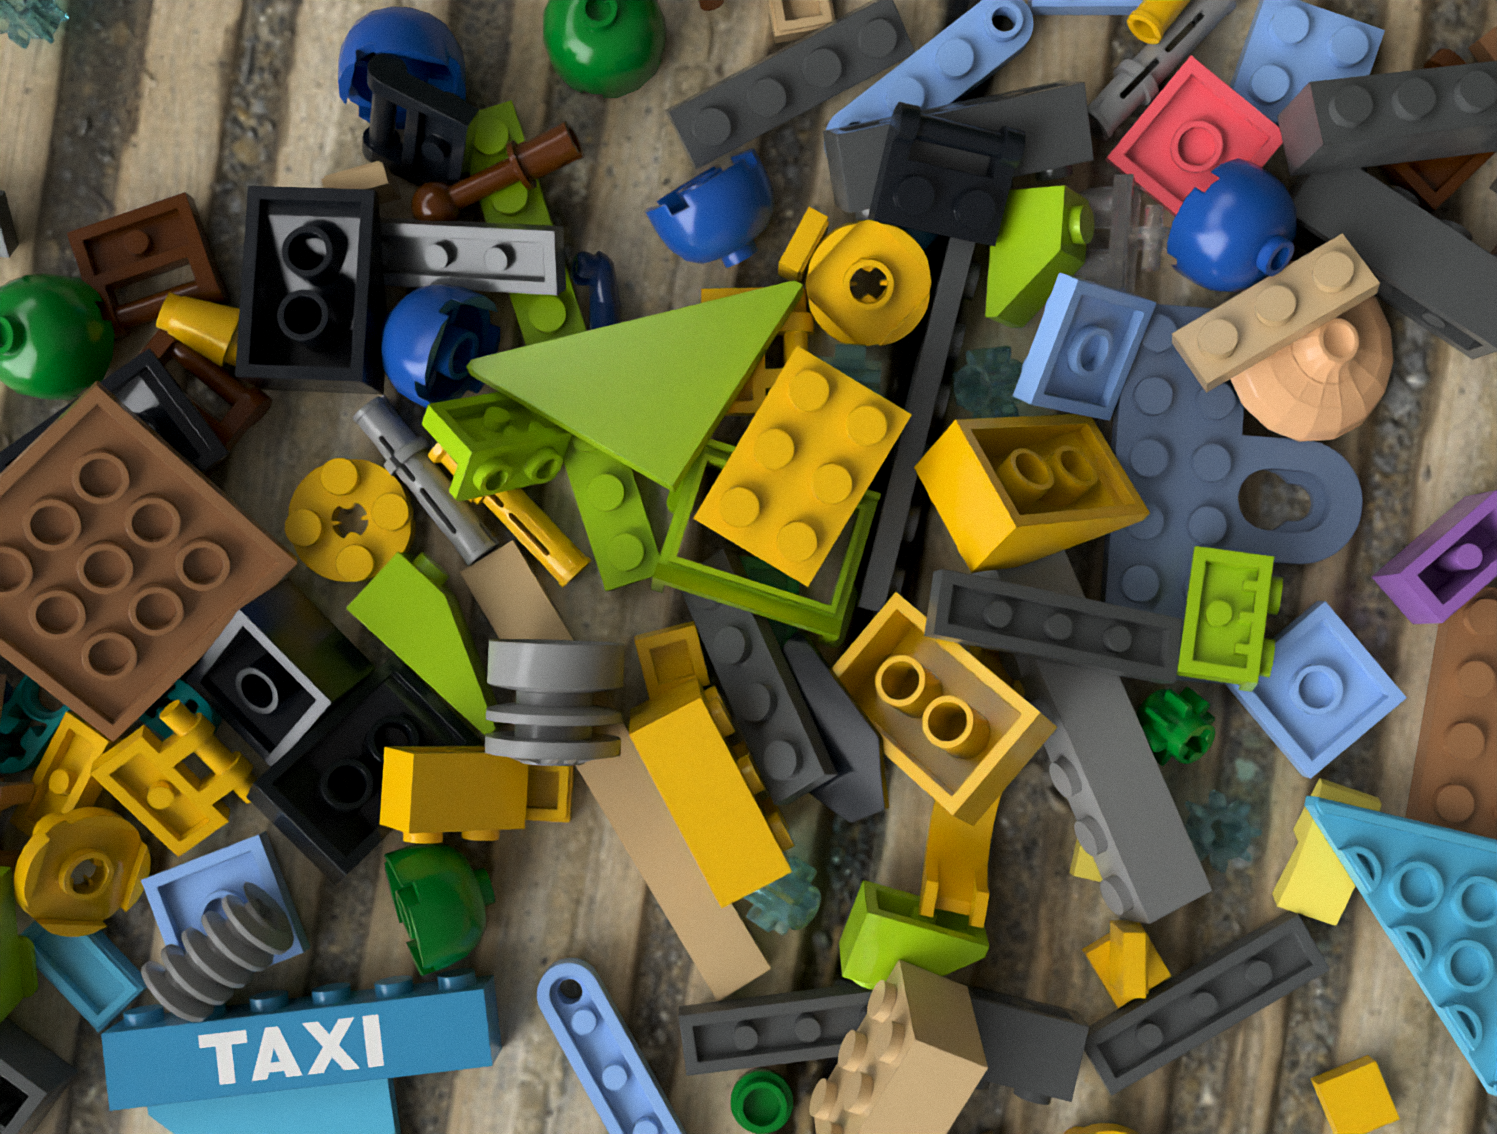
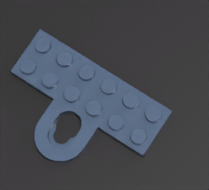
[1100,304,1363,684]

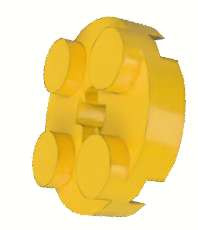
[805,219,932,346]
[285,458,416,582]
[14,807,151,937]

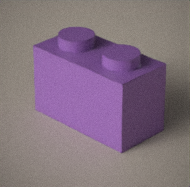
[1372,490,1497,624]

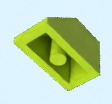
[985,185,1094,328]
[839,880,990,990]

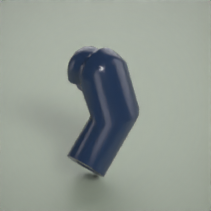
[571,251,621,330]

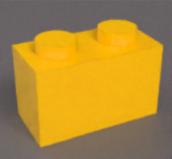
[380,746,529,844]

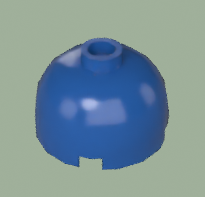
[338,6,466,129]
[645,149,774,268]
[1167,158,1297,293]
[380,284,500,408]

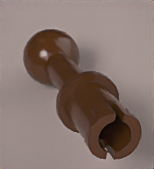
[411,121,585,221]

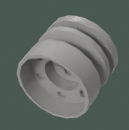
[485,639,625,766]

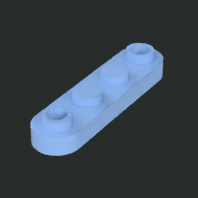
[824,0,1034,157]
[537,958,687,1134]

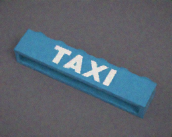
[101,968,502,1111]

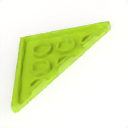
[466,280,803,493]

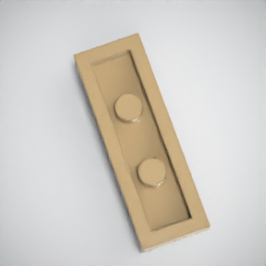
[1172,233,1380,393]

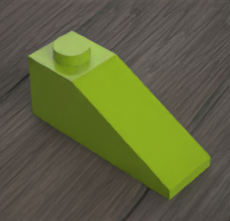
[346,552,505,736]

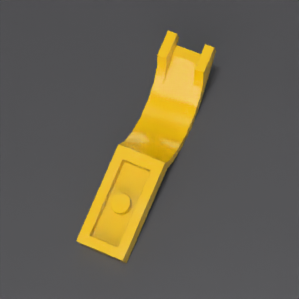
[919,645,1025,928]

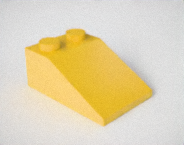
[914,414,1150,573]

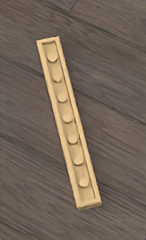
[460,540,771,1002]

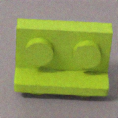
[422,392,572,502]
[1176,546,1283,692]

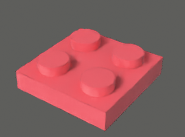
[1105,55,1283,217]

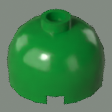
[543,0,666,98]
[0,273,114,400]
[384,843,495,976]

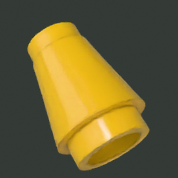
[156,292,240,367]

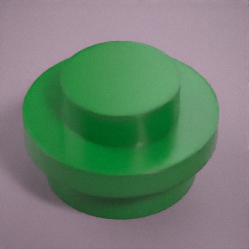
[730,1068,793,1134]

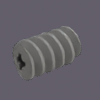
[141,881,294,1022]

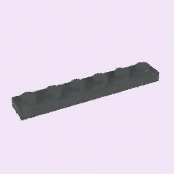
[855,237,981,612]

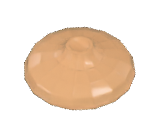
[1230,261,1394,442]

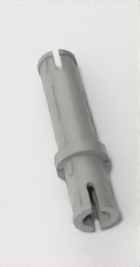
[1087,0,1236,141]
[353,395,500,567]

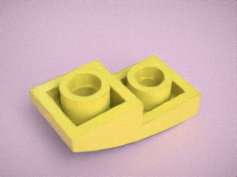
[1272,778,1382,926]

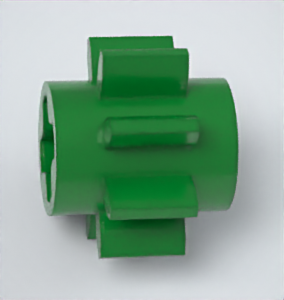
[1136,686,1216,766]

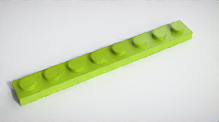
[470,100,660,592]

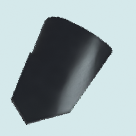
[782,631,890,823]

